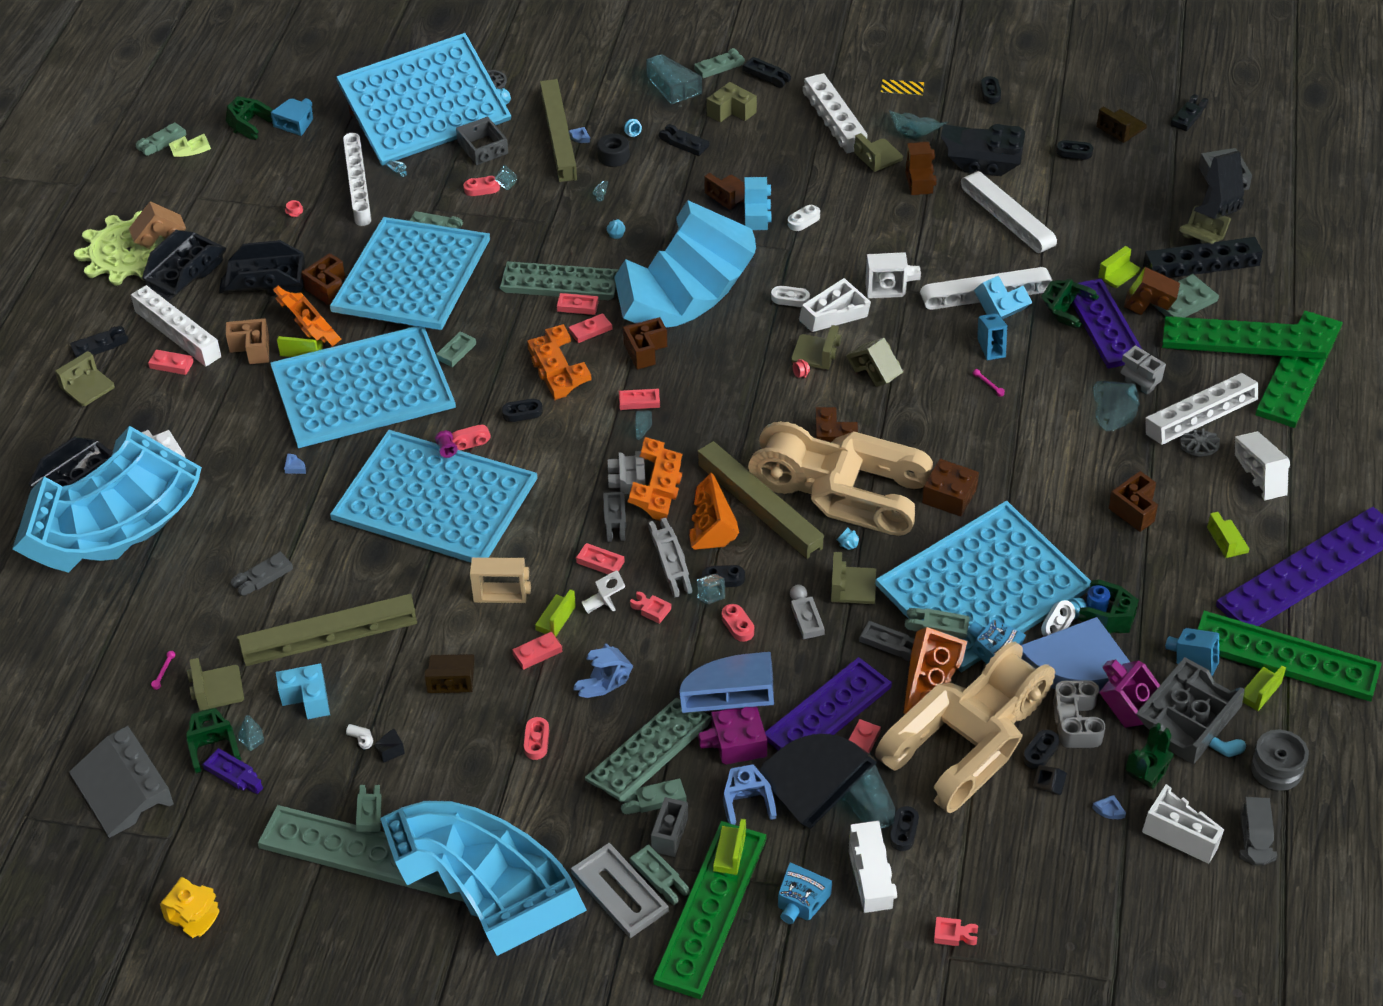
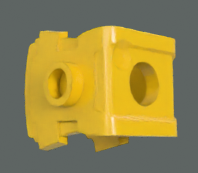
[160,877,219,938]

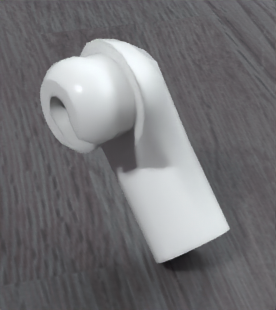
[346,724,374,749]

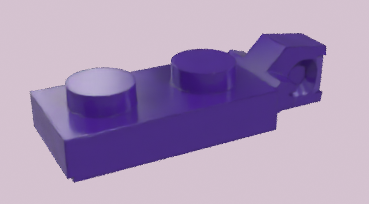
[202,748,263,794]

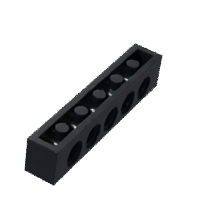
[1143,237,1263,278]

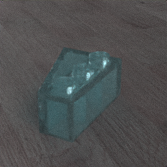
[647,54,702,104]
[841,753,895,828]

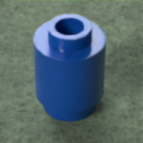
[1086,585,1110,612]

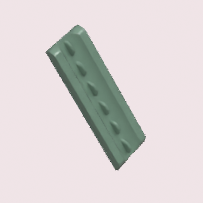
[500,261,619,300]
[585,697,711,801]

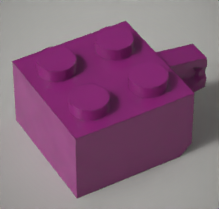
[1099,659,1160,728]
[698,706,767,765]

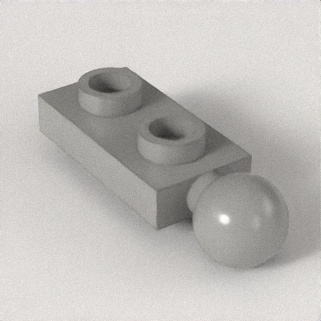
[790,585,825,639]

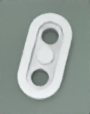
[788,205,820,231]
[771,286,810,307]
[1041,600,1076,637]

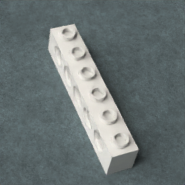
[803,73,867,153]
[131,285,221,367]
[1145,373,1258,445]

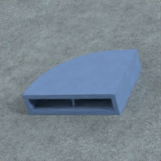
[1021,617,1130,692]
[680,652,774,713]

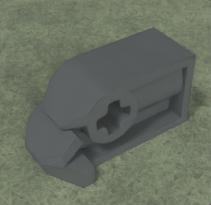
[1239,797,1277,866]

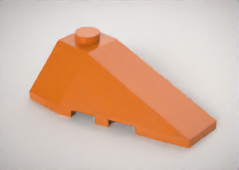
[689,473,739,550]
[904,627,968,714]

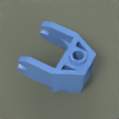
[573,644,633,698]
[723,765,777,825]

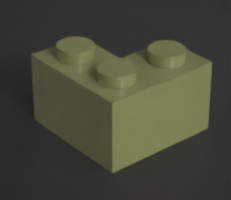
[707,82,757,122]
[846,338,903,387]

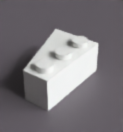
[799,278,871,332]
[1235,431,1290,501]
[1142,784,1224,864]
[849,821,897,913]

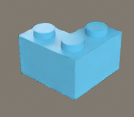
[744,177,771,230]
[974,275,1032,319]
[276,663,330,719]

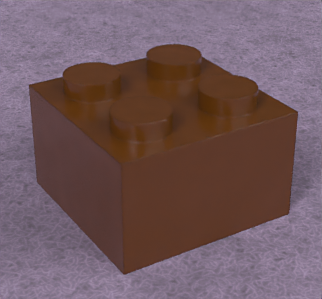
[922,459,979,517]

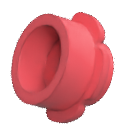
[285,200,303,217]
[793,359,810,378]

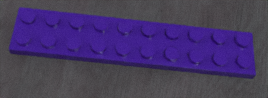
[1216,507,1383,626]

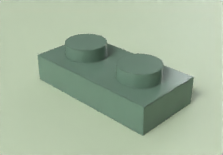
[436,332,476,367]

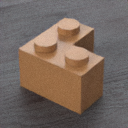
[129,202,186,249]
[226,318,269,364]

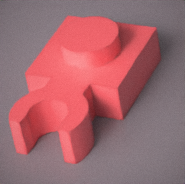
[630,592,671,624]
[934,917,978,946]

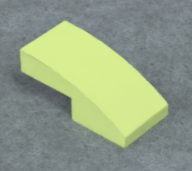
[169,134,211,157]

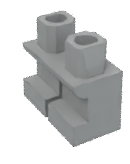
[1121,345,1166,394]
[608,451,645,494]

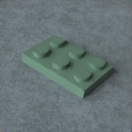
[1151,274,1219,317]

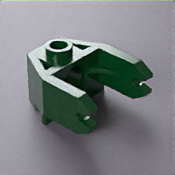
[226,96,273,140]
[1041,279,1099,328]
[1078,579,1139,634]
[186,708,241,773]
[1126,723,1174,789]

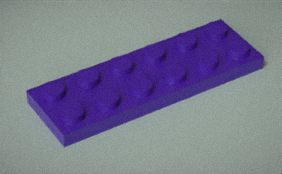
[1071,278,1142,368]
[765,657,892,751]

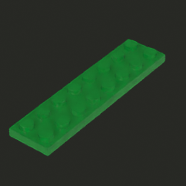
[1255,311,1343,428]
[1162,316,1327,359]
[1197,611,1382,702]
[653,821,766,1000]

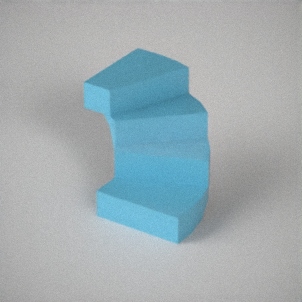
[614,200,756,328]
[13,426,202,573]
[380,801,587,956]

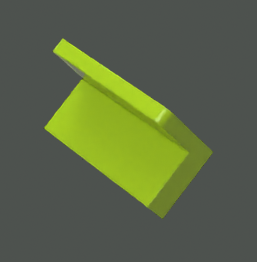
[1098,246,1141,288]
[277,336,323,357]
[1207,512,1249,558]
[535,590,576,637]
[1242,666,1286,711]
[713,819,746,875]

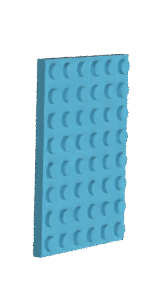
[336,33,511,165]
[330,217,490,330]
[270,326,456,448]
[330,430,537,562]
[875,501,1091,672]

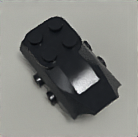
[941,124,1025,176]
[142,230,227,301]
[219,240,305,295]
[29,436,113,489]

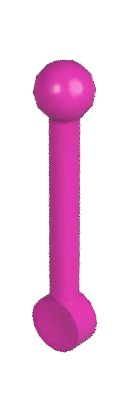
[973,369,1005,397]
[151,651,175,690]

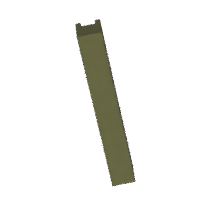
[540,79,577,182]
[698,441,824,559]
[237,594,417,666]

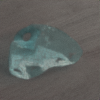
[889,110,949,138]
[1093,381,1140,431]

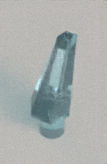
[385,160,407,177]
[593,181,608,201]

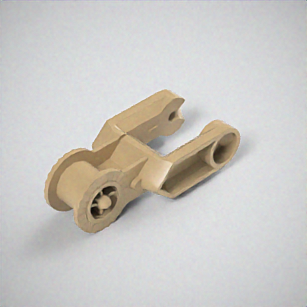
[748,421,933,536]
[875,641,1056,813]

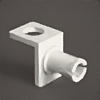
[582,570,625,614]

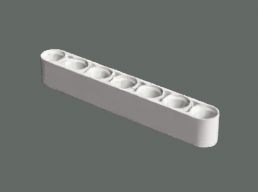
[343,133,371,226]
[961,171,1057,253]
[920,267,1052,310]

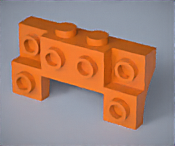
[273,285,341,347]
[527,324,591,400]
[628,437,683,521]

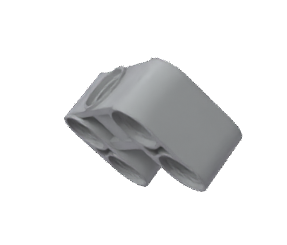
[1053,680,1105,748]

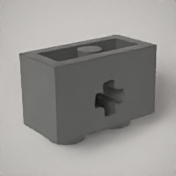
[651,797,688,857]

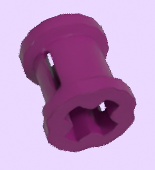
[435,430,458,458]

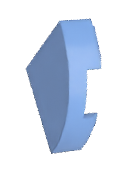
[569,127,590,143]
[284,454,306,474]
[1092,795,1126,819]

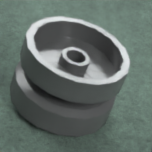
[1251,729,1309,791]

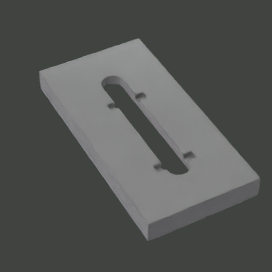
[571,843,669,938]

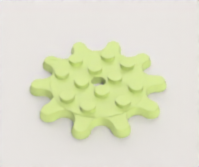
[74,211,166,286]

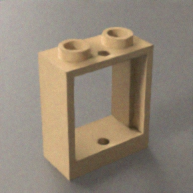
[470,558,531,603]

